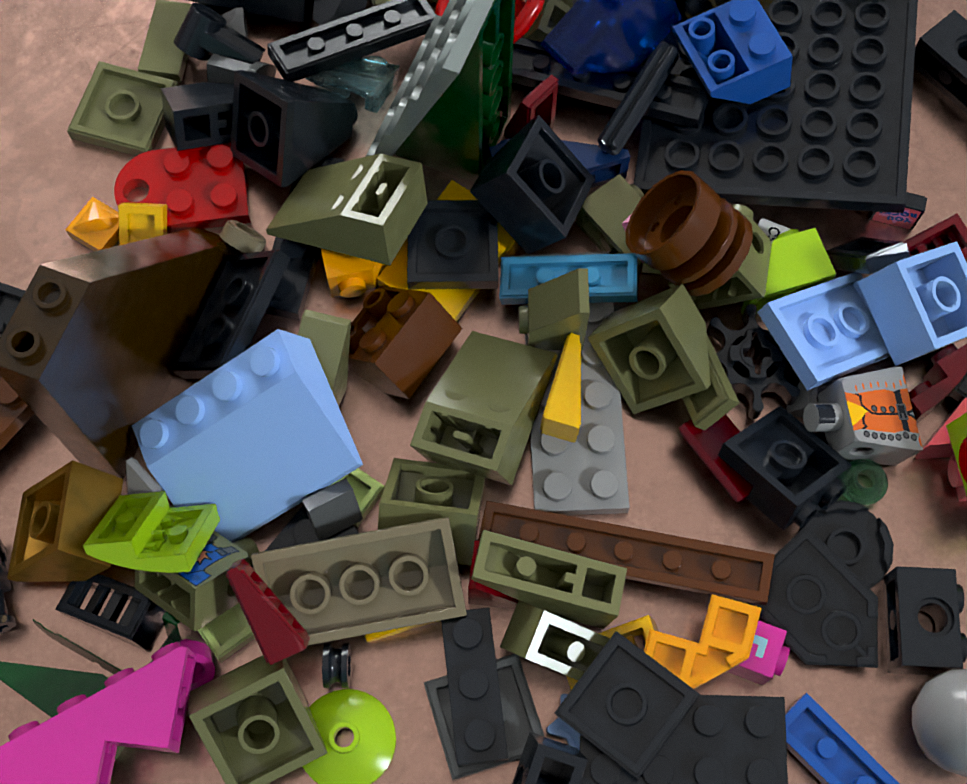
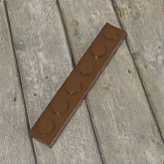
[478,501,775,606]

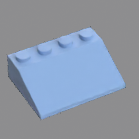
[132,329,363,543]

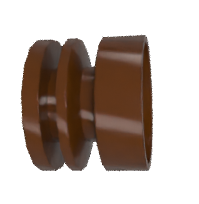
[626,170,753,297]

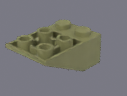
[266,154,428,266]
[410,331,558,485]

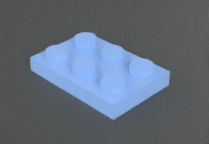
[757,272,890,391]

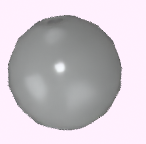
[912,669,967,777]

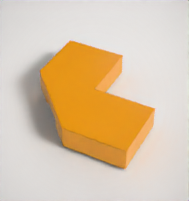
[644,594,761,689]

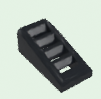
[55,574,166,650]

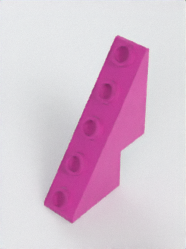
[0,642,197,784]

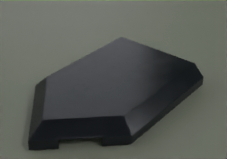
[746,525,878,668]

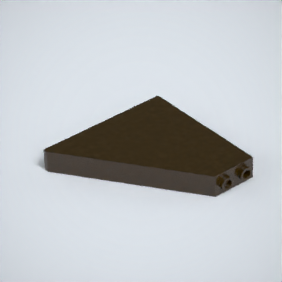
[0,227,236,479]

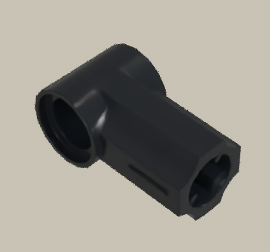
[173,3,266,64]

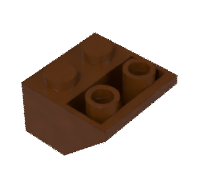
[348,286,463,399]

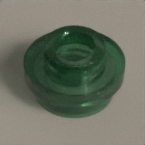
[843,459,888,506]

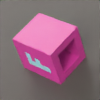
[726,620,790,685]

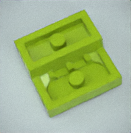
[83,491,220,573]

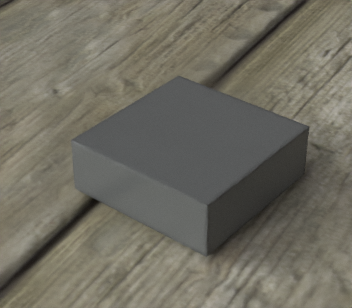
[302,478,363,541]

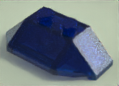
[540,0,682,74]

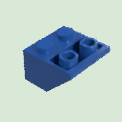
[672,0,793,104]

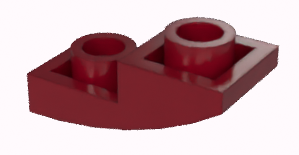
[908,344,967,424]

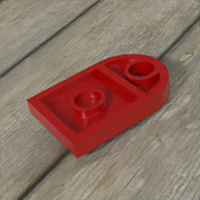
[114,142,251,234]

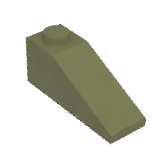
[471,530,627,629]

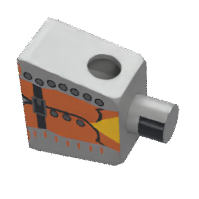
[803,367,923,466]

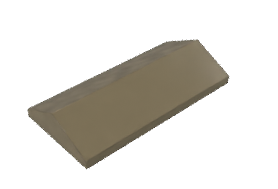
[251,516,467,645]

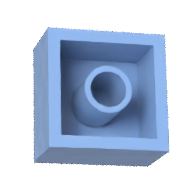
[858,241,967,366]

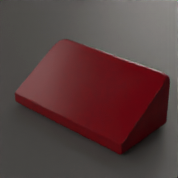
[679,414,753,502]

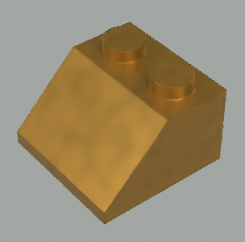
[7,460,123,582]

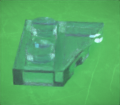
[306,56,400,113]

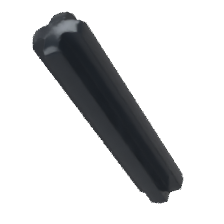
[598,42,679,156]

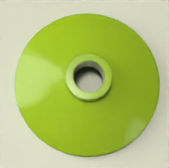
[302,689,396,784]

